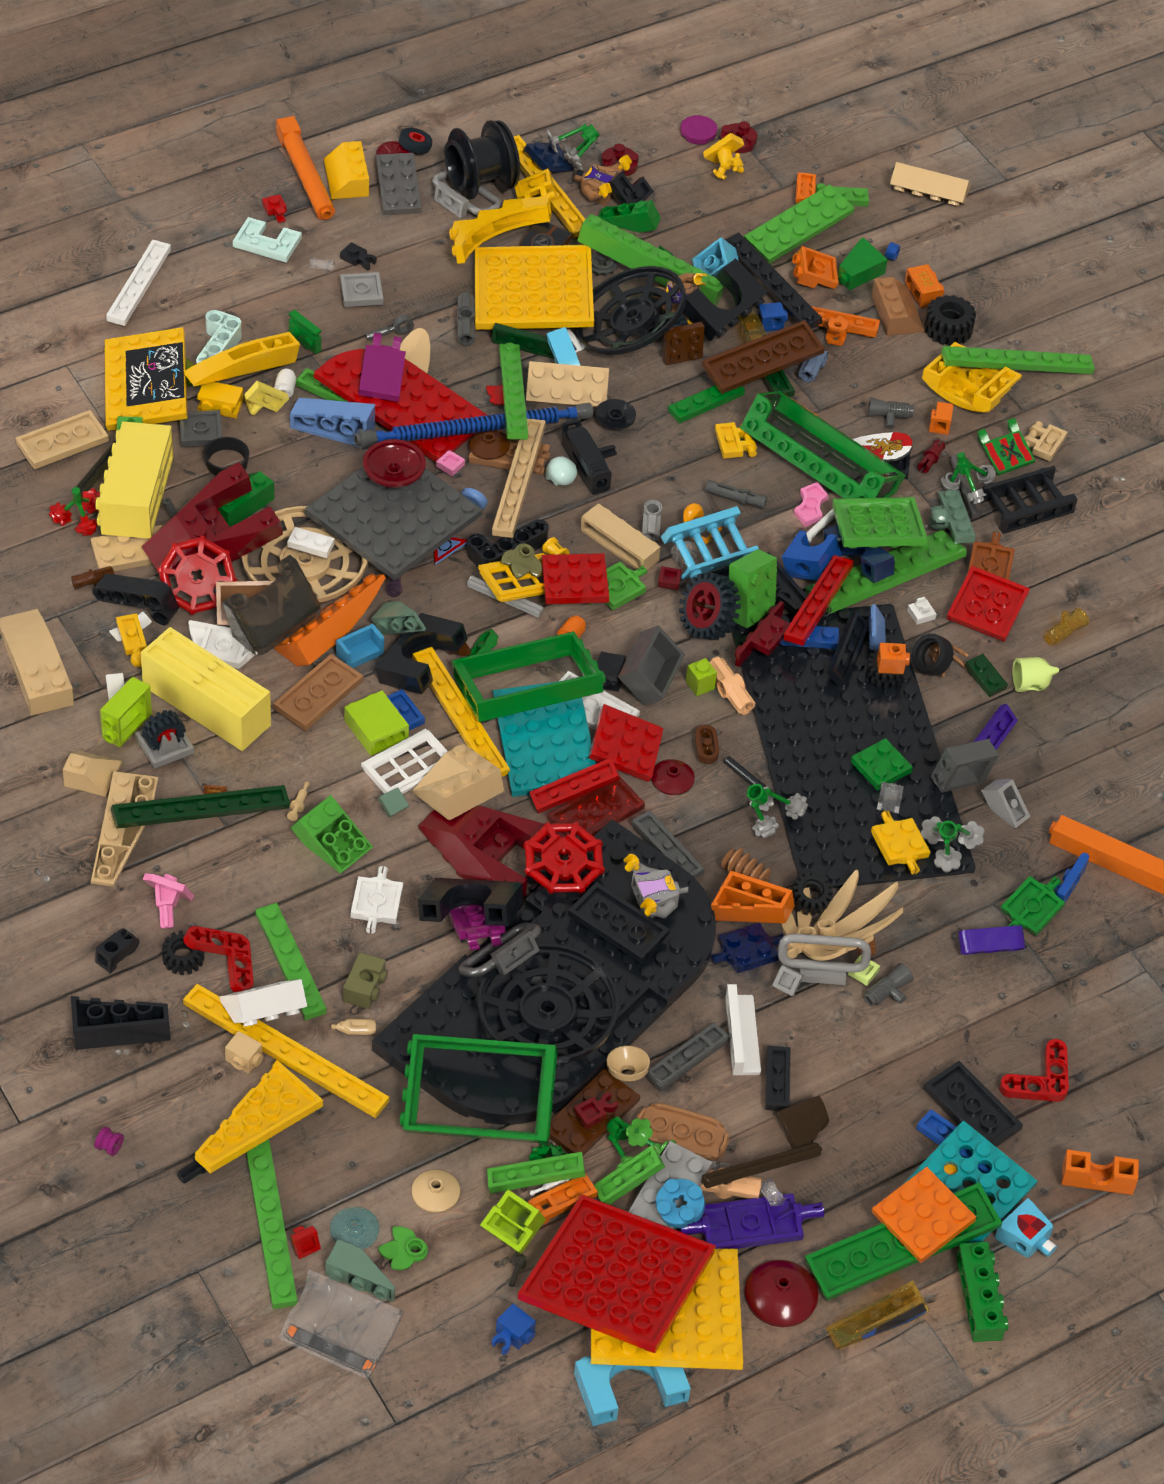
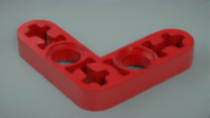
[183,926,254,993]
[999,1039,1069,1102]

